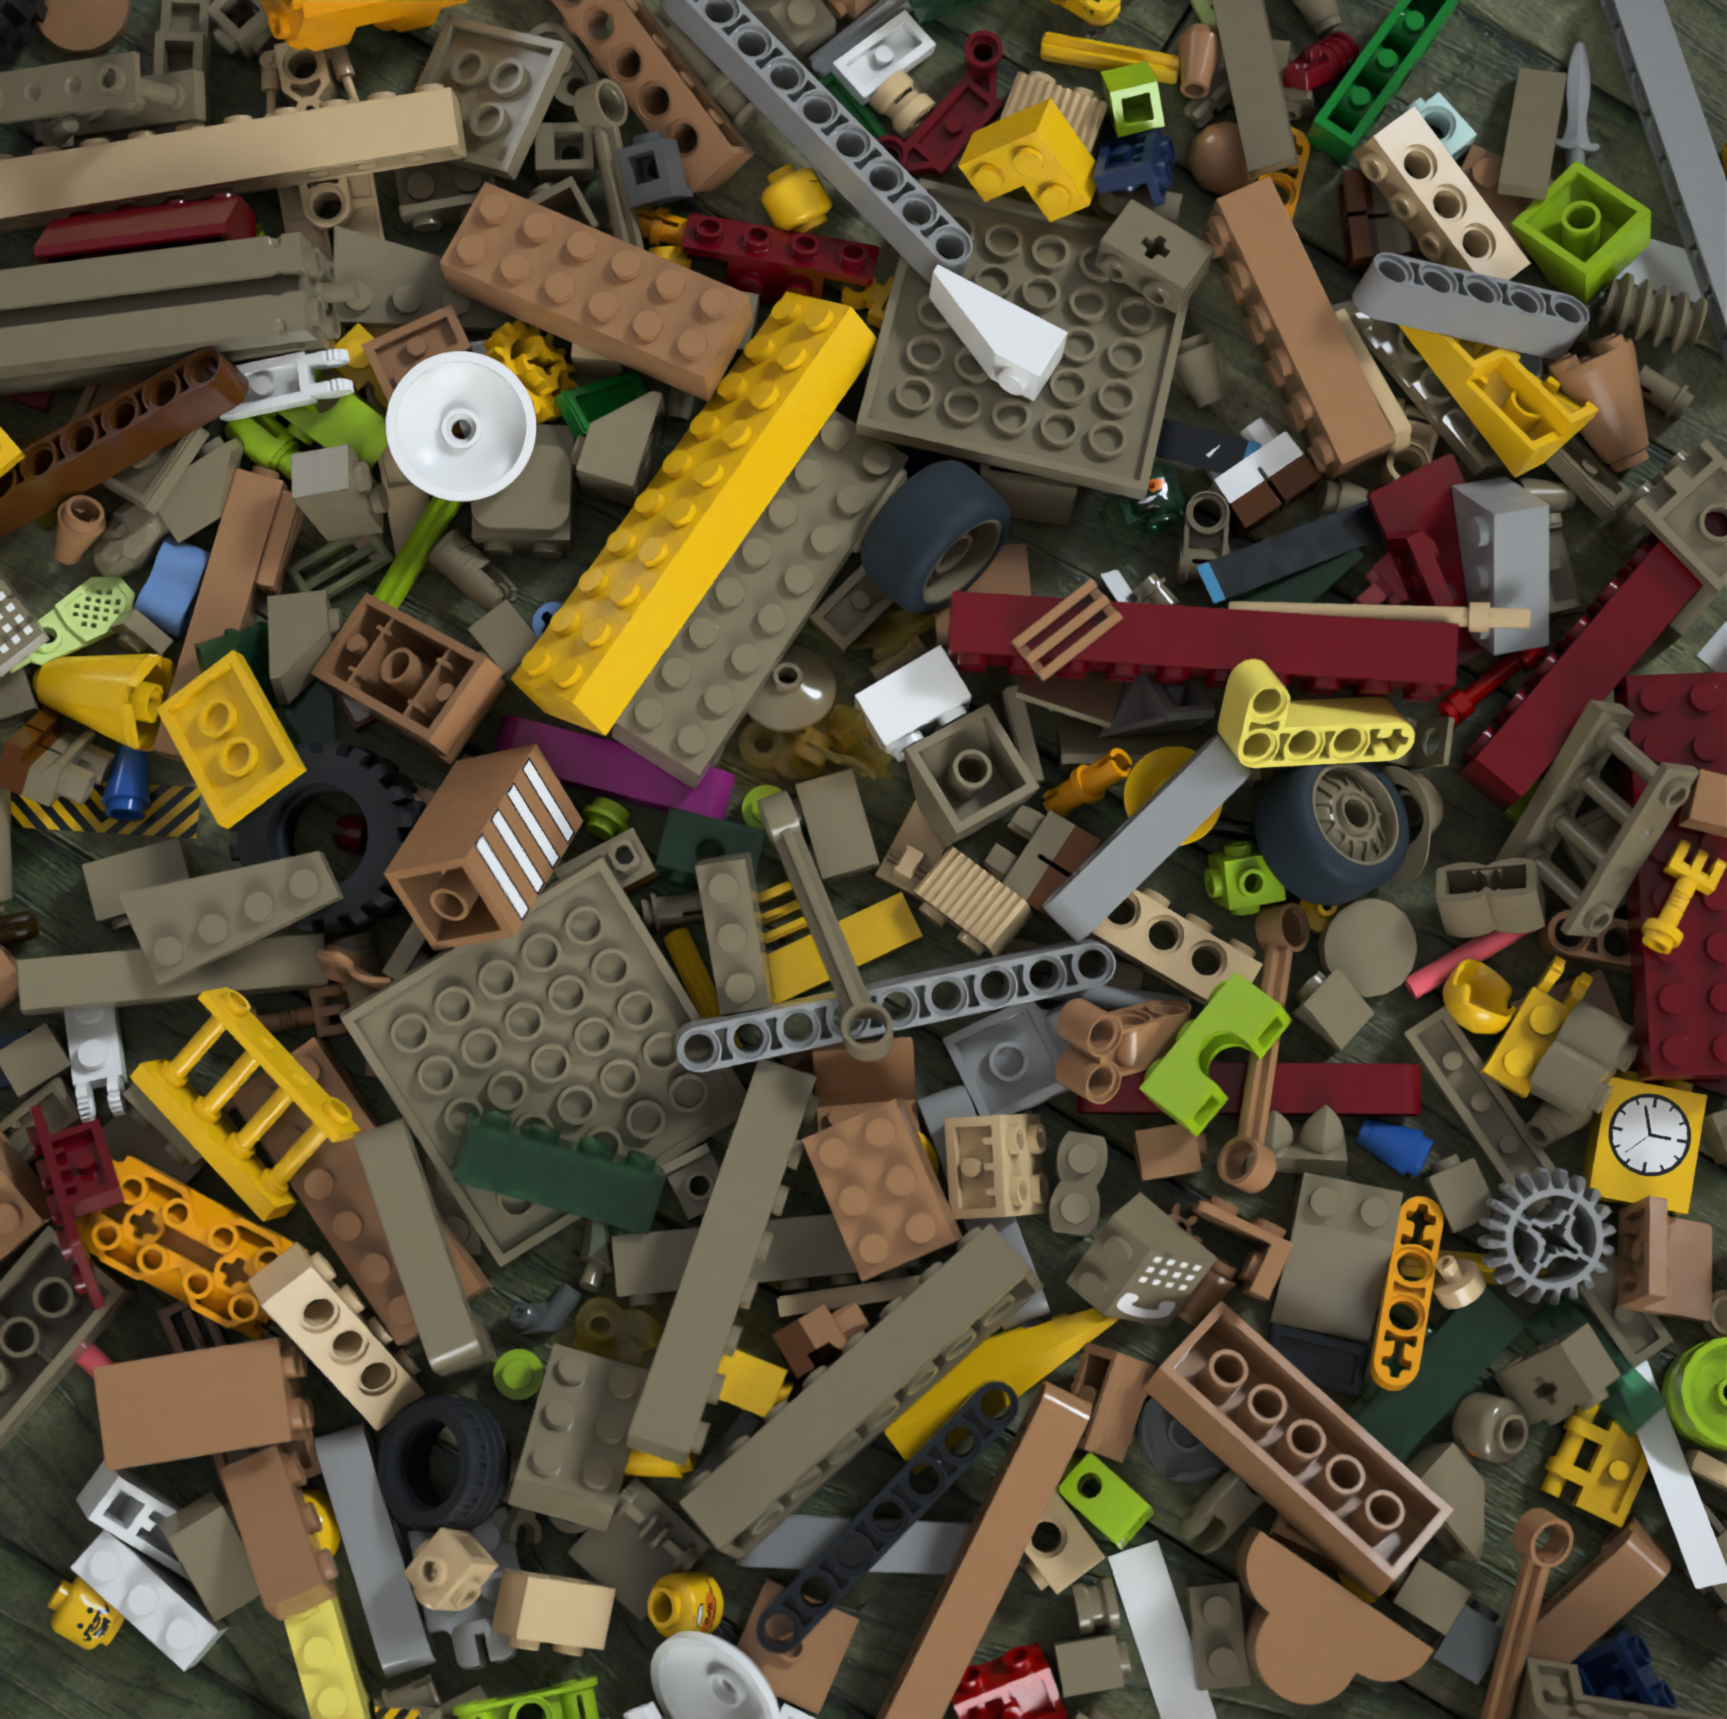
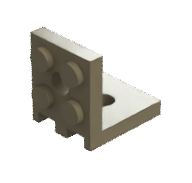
[1611,439,1727,596]

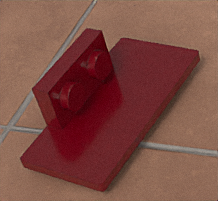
[1366,454,1488,667]
[26,1104,125,1310]

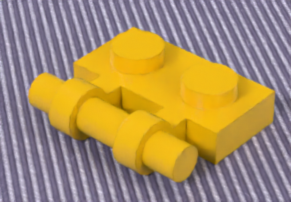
[1540,1404,1649,1528]

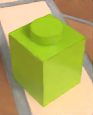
[1100,61,1165,137]

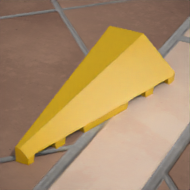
[1398,325,1599,478]
[884,1308,1119,1475]

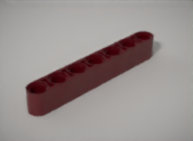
[1077,1062,1421,1117]

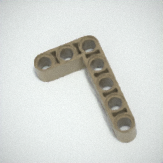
[354,1118,497,1380]

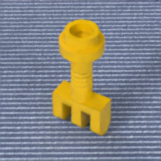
[1641,838,1727,954]

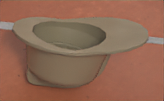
[1381,766,1444,883]

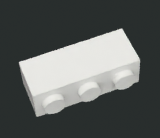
[71,1529,229,1671]

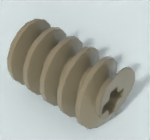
[1597,273,1708,354]

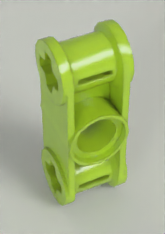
[451,1676,601,1719]

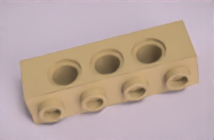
[1353,106,1531,280]
[1087,888,1263,1007]
[248,1242,425,1432]

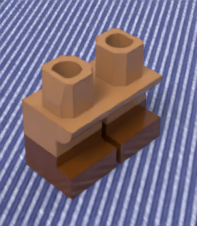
[772,1300,871,1391]

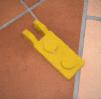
[1480,955,1593,1098]

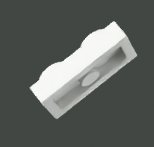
[831,10,936,106]

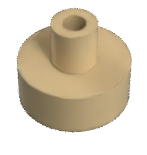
[1432,1255,1486,1309]

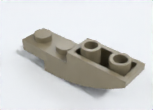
[153,0,213,135]

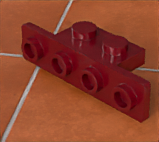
[681,213,879,305]

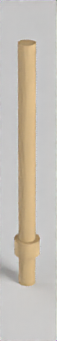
[1228,601,1531,633]

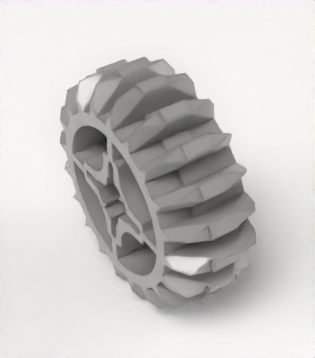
[1477,1167,1617,1305]

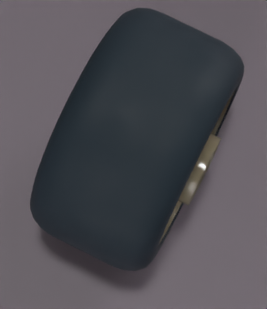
[861,460,1011,614]
[1254,762,1409,905]

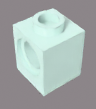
[1400,92,1477,161]

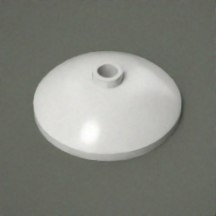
[386,351,536,502]
[651,1631,780,1719]

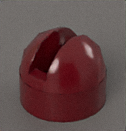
[332,814,368,856]

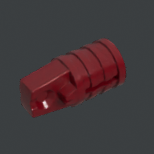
[1283,31,1360,92]

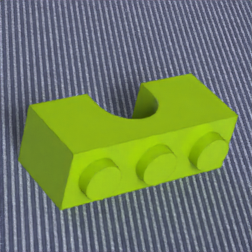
[267,369,388,470]
[1139,971,1292,1137]

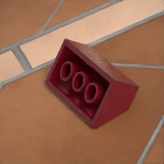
[34,193,257,264]

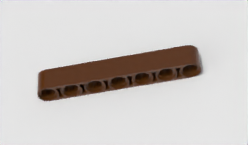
[0,348,249,539]

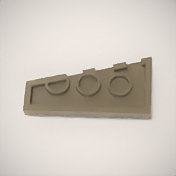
[332,225,528,333]
[1350,312,1505,477]
[117,851,344,986]

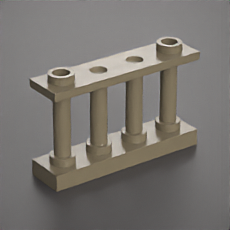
[0,51,206,144]
[1494,700,1700,937]

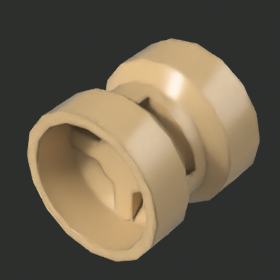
[869,70,937,139]

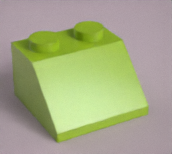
[1511,160,1651,305]

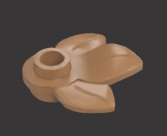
[316,944,391,990]

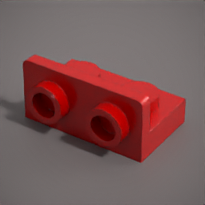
[951,1643,1068,1719]

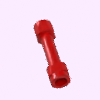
[1436,647,1546,728]

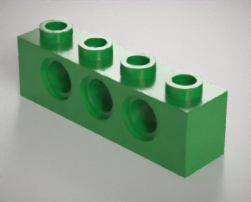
[1307,0,1459,167]

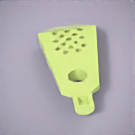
[10,576,135,674]

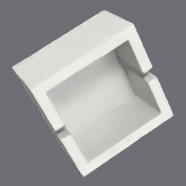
[854,645,972,762]

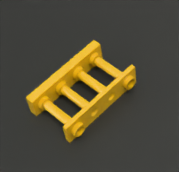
[129,987,362,1222]

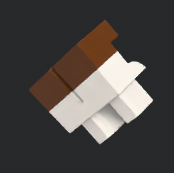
[1206,417,1322,539]

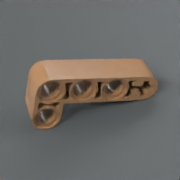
[1491,1515,1671,1665]

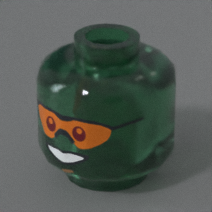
[1118,460,1186,536]

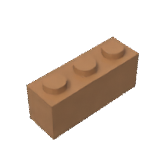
[219,1444,338,1621]

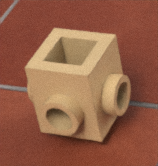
[403,1527,499,1611]

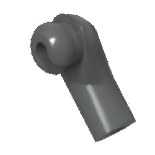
[509,1282,584,1336]

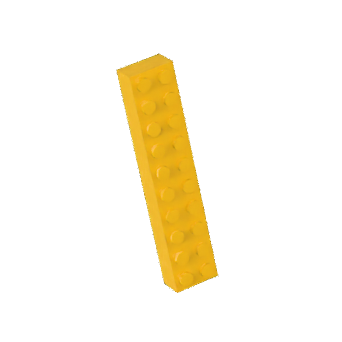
[511,292,878,736]

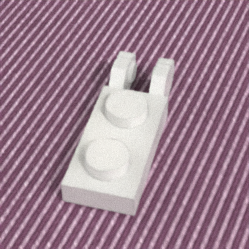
[220,348,354,422]
[64,1007,127,1123]

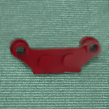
[876,30,1004,179]

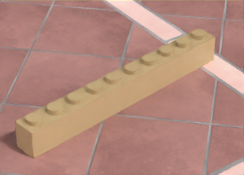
[0,84,467,233]

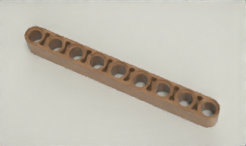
[876,1382,1093,1719]

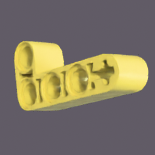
[1218,659,1415,768]

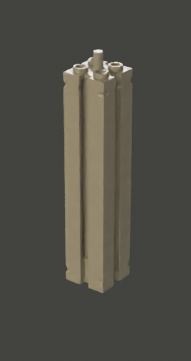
[0,232,359,397]

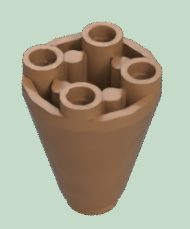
[1540,332,1650,473]

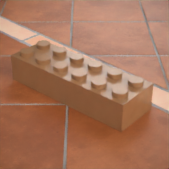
[1202,176,1396,481]
[439,182,753,402]
[232,1037,493,1346]
[1143,1301,1454,1599]

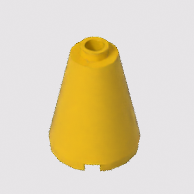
[33,653,176,752]

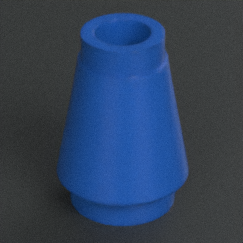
[101,745,151,821]
[1355,1116,1434,1177]

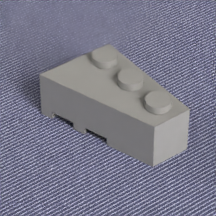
[1451,476,1549,656]

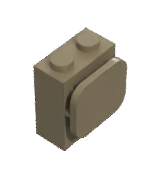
[471,424,577,558]

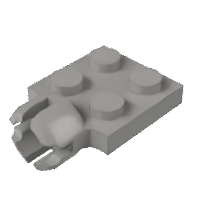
[942,999,1073,1116]
[408,1507,522,1670]

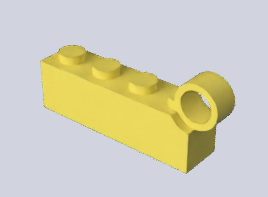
[284,1578,375,1719]

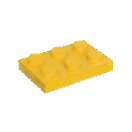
[156,650,307,829]

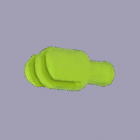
[224,414,301,481]

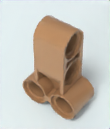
[1055,998,1192,1104]

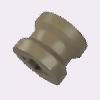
[1071,1577,1121,1635]

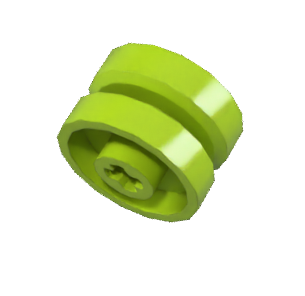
[1661,1337,1727,1453]

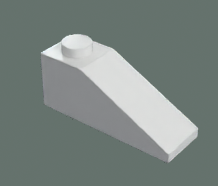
[929,265,1068,401]
[76,1460,190,1581]

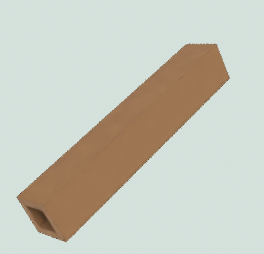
[153,466,291,763]

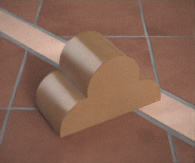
[310,592,507,767]
[1235,1526,1434,1705]

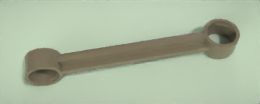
[574,79,644,249]
[757,790,894,1061]

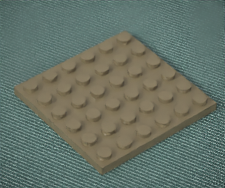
[855,178,1190,500]
[339,854,747,1268]

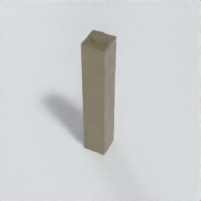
[17,933,328,1016]

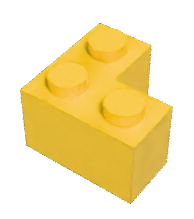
[958,97,1097,222]

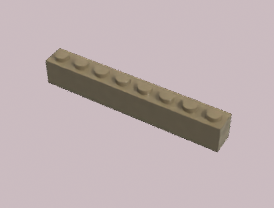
[626,1059,821,1466]

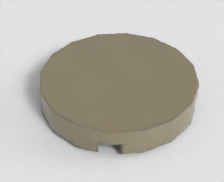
[1318,898,1417,997]

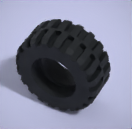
[229,741,426,933]

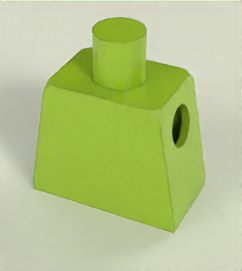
[1056,1452,1155,1550]

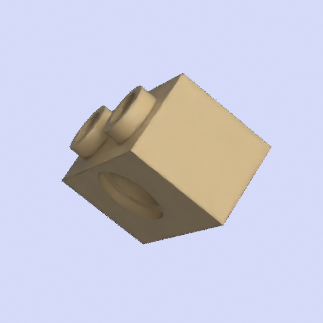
[1023,1490,1106,1594]

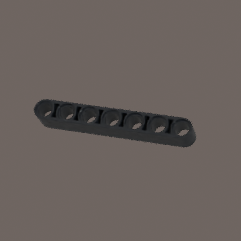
[756,1379,1019,1654]

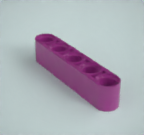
[493,715,736,824]

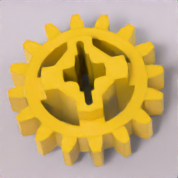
[483,319,578,424]

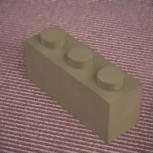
[695,852,775,1015]

